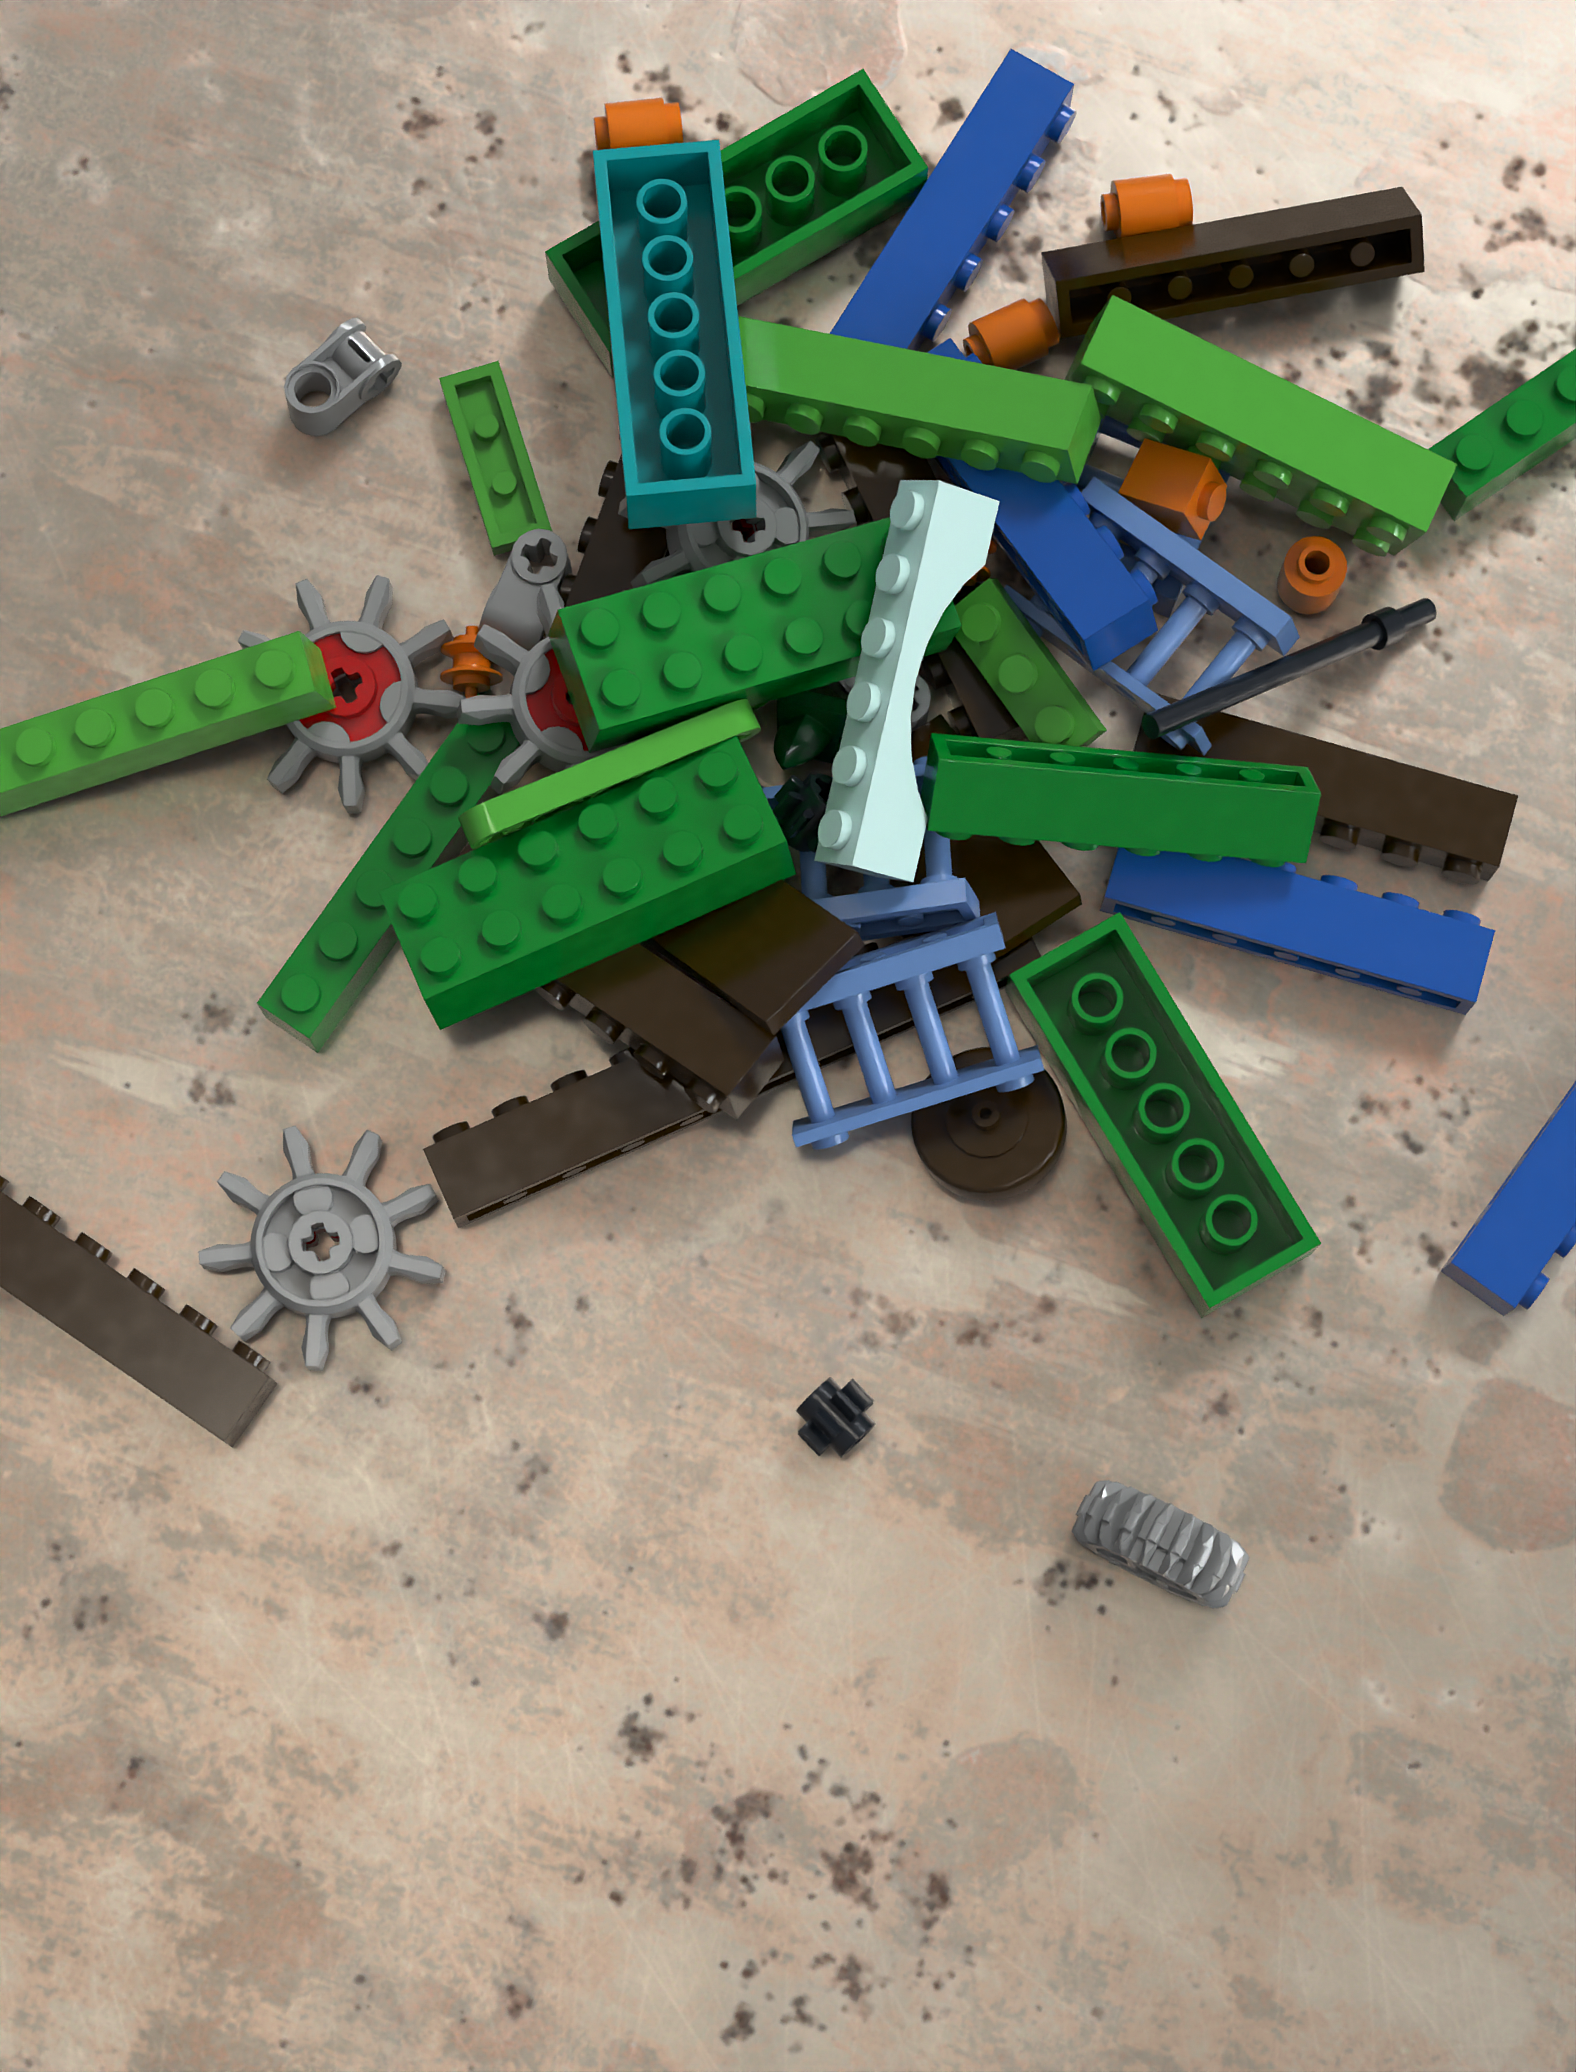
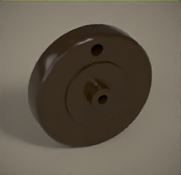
[911,1047,1067,1201]

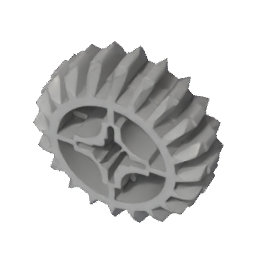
[1072,1480,1249,1608]

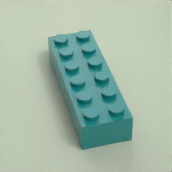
[593,140,757,529]

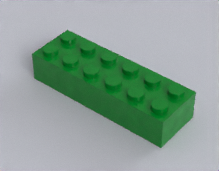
[545,69,929,379]
[548,517,962,753]
[379,735,796,1030]
[1005,912,1321,1318]

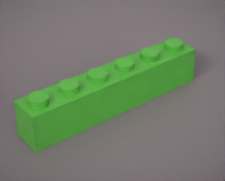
[738,316,1101,484]
[0,631,336,817]

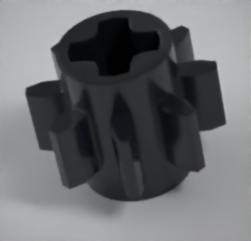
[772,774,833,852]
[796,1377,876,1458]

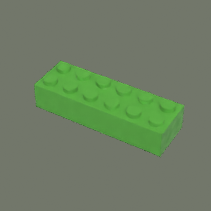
[1065,295,1457,557]

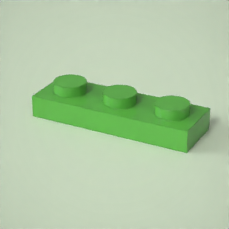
[439,361,552,556]
[955,578,1107,747]

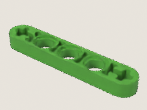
[458,699,761,849]

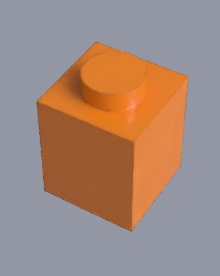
[1118,438,1228,541]

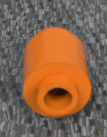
[594,98,684,150]
[1100,173,1193,239]
[963,298,1060,370]
[1277,536,1347,614]

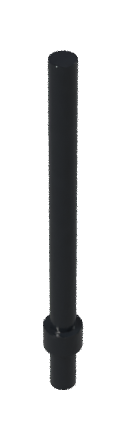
[1142,598,1437,739]

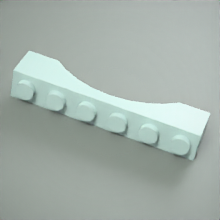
[814,480,999,882]

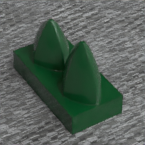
[774,691,848,770]

